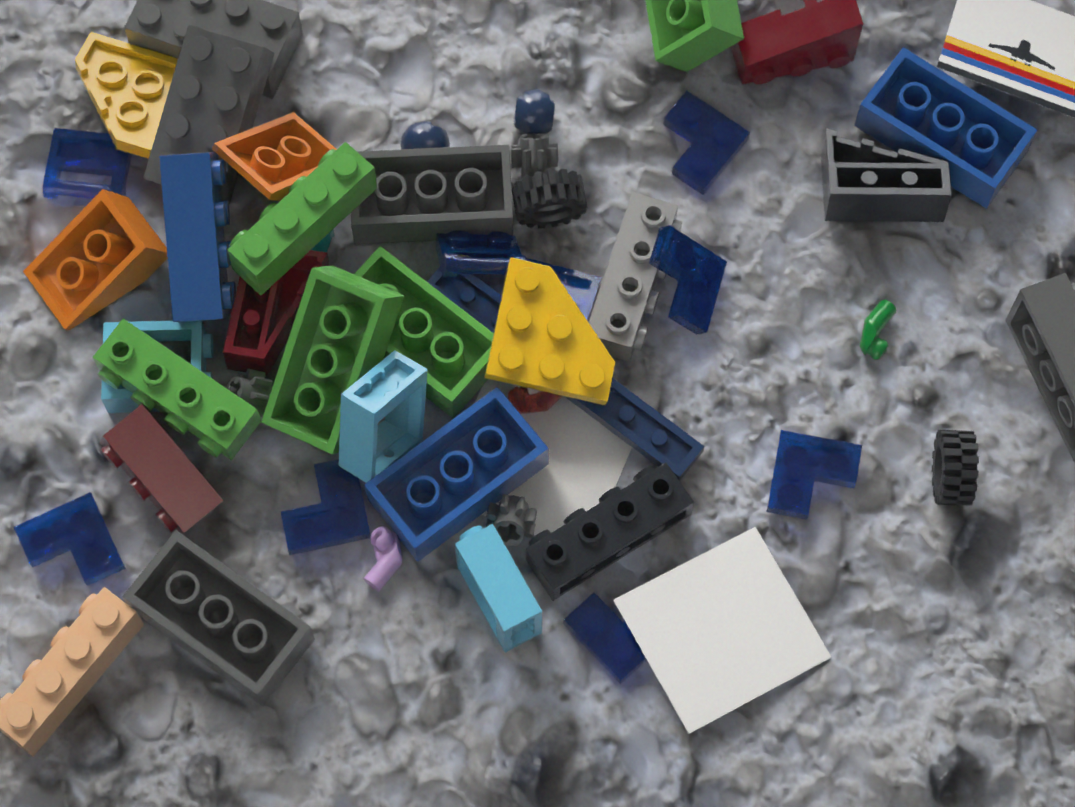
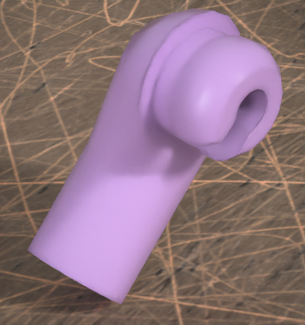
[363,527,403,592]

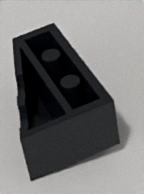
[821,128,951,222]

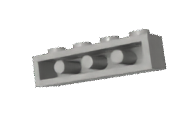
[589,192,682,362]

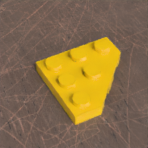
[75,32,178,159]
[484,258,615,405]

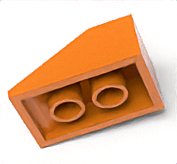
[212,112,337,201]
[23,189,168,331]

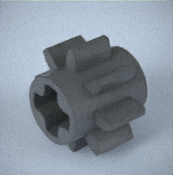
[511,133,558,177]
[227,369,273,417]
[486,494,537,547]

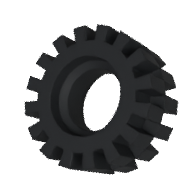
[512,169,587,229]
[931,430,979,506]

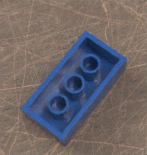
[854,47,1037,209]
[159,152,236,322]
[364,387,549,562]

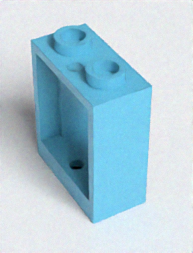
[101,320,214,413]
[339,350,428,483]
[455,524,542,652]

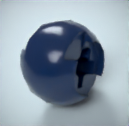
[514,89,555,135]
[400,122,450,149]

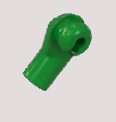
[860,300,896,360]

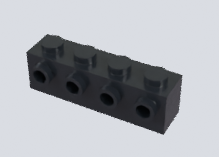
[526,463,694,601]

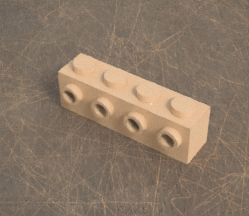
[0,587,144,757]

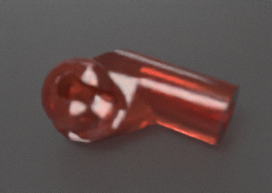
[508,386,563,414]

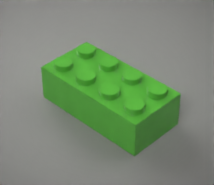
[645,0,744,72]
[354,246,494,419]
[261,265,404,454]

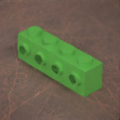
[227,142,377,295]
[92,318,261,461]

